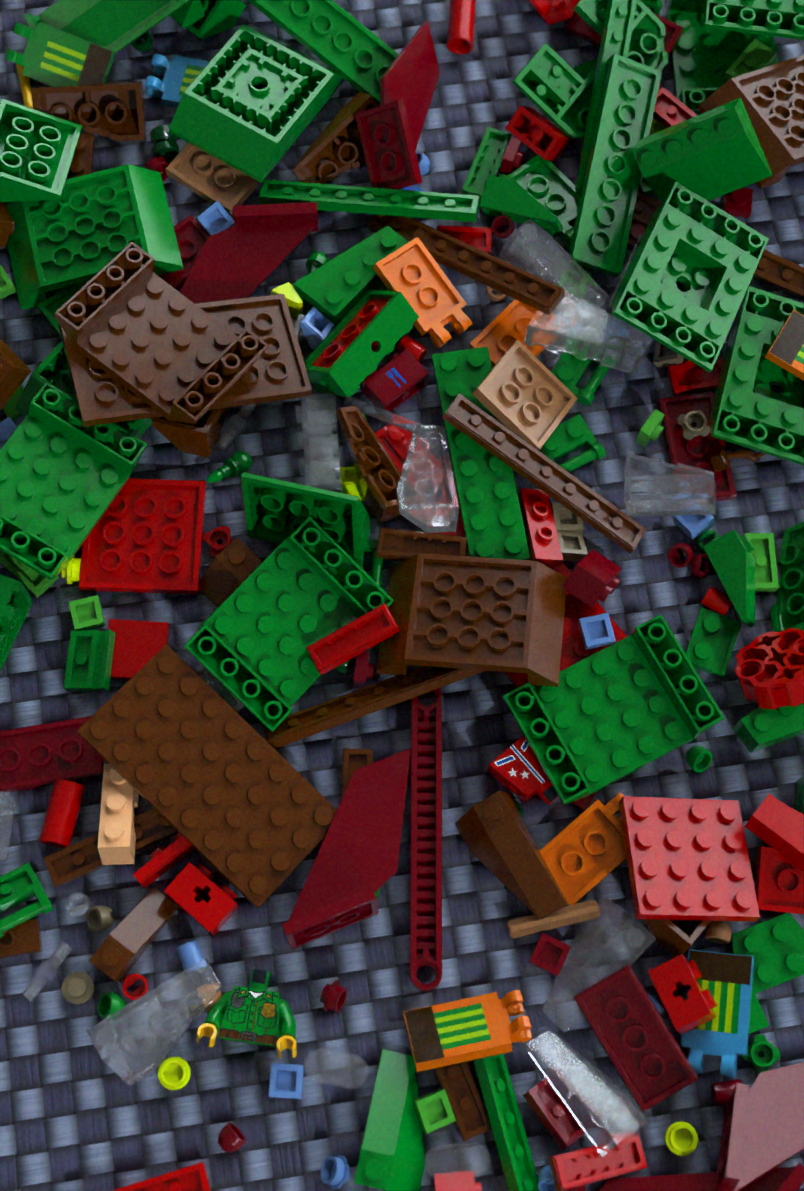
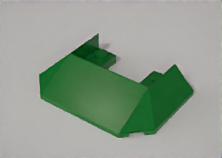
[512,0,668,139]

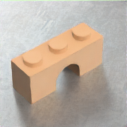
[97,764,139,865]

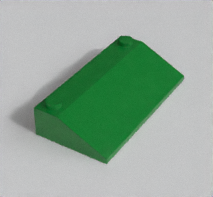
[23,0,191,54]

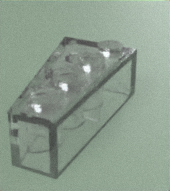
[524,291,653,374]
[295,393,342,493]

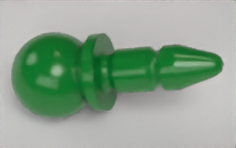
[206,451,252,483]

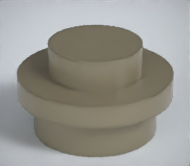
[62,972,94,1005]

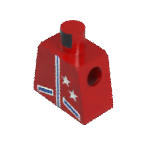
[487,735,559,806]

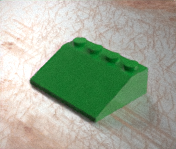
[632,97,773,202]
[0,99,82,202]
[241,472,370,562]

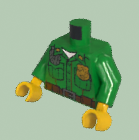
[196,969,297,1058]

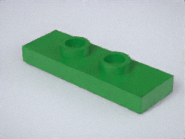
[461,126,513,203]

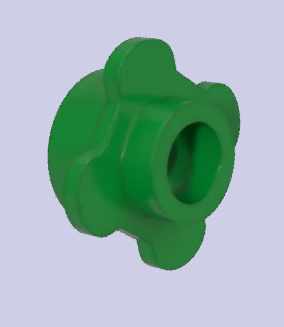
[742,1034,780,1074]

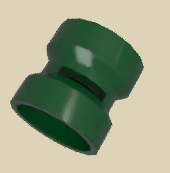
[150,125,180,163]

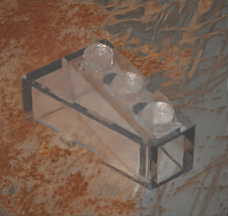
[624,450,716,517]

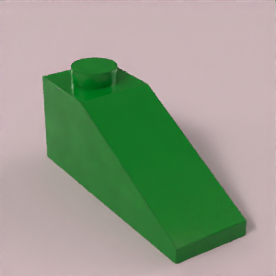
[479,174,563,232]
[704,529,755,627]

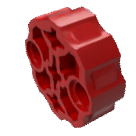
[734,628,804,710]

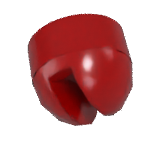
[122,973,148,1000]

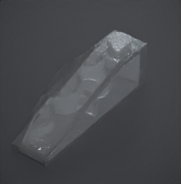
[498,219,609,316]
[396,425,459,533]
[541,897,656,1033]
[87,959,222,1086]
[524,1029,651,1158]

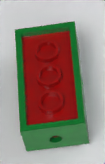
[304,290,419,397]

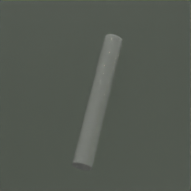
[345,396,421,434]

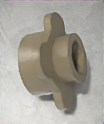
[677,410,710,440]

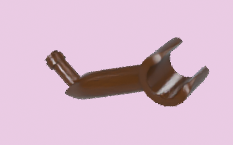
[709,449,767,472]

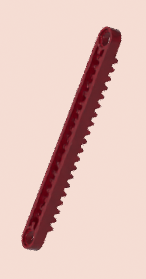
[410,688,442,992]

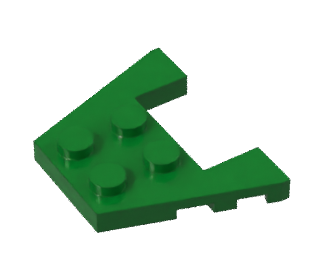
[730,913,804,1034]

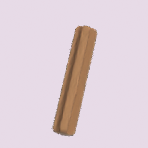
[507,899,600,939]

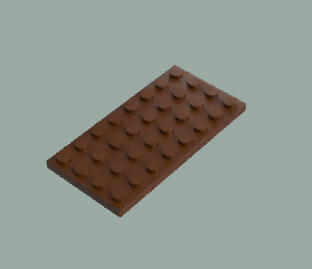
[58,294,312,427]
[77,644,337,908]

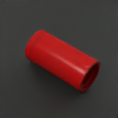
[447,0,476,55]
[38,779,86,848]

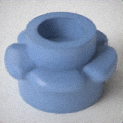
[320,1155,350,1189]

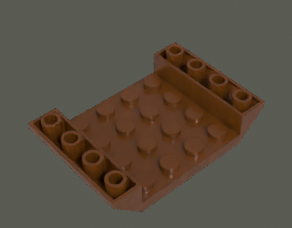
[698,55,804,189]
[54,242,269,424]
[376,553,567,687]

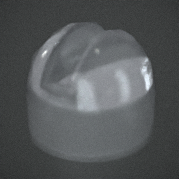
[65,893,92,919]

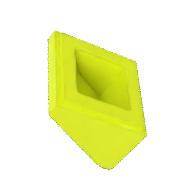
[271,282,303,319]
[339,467,365,501]

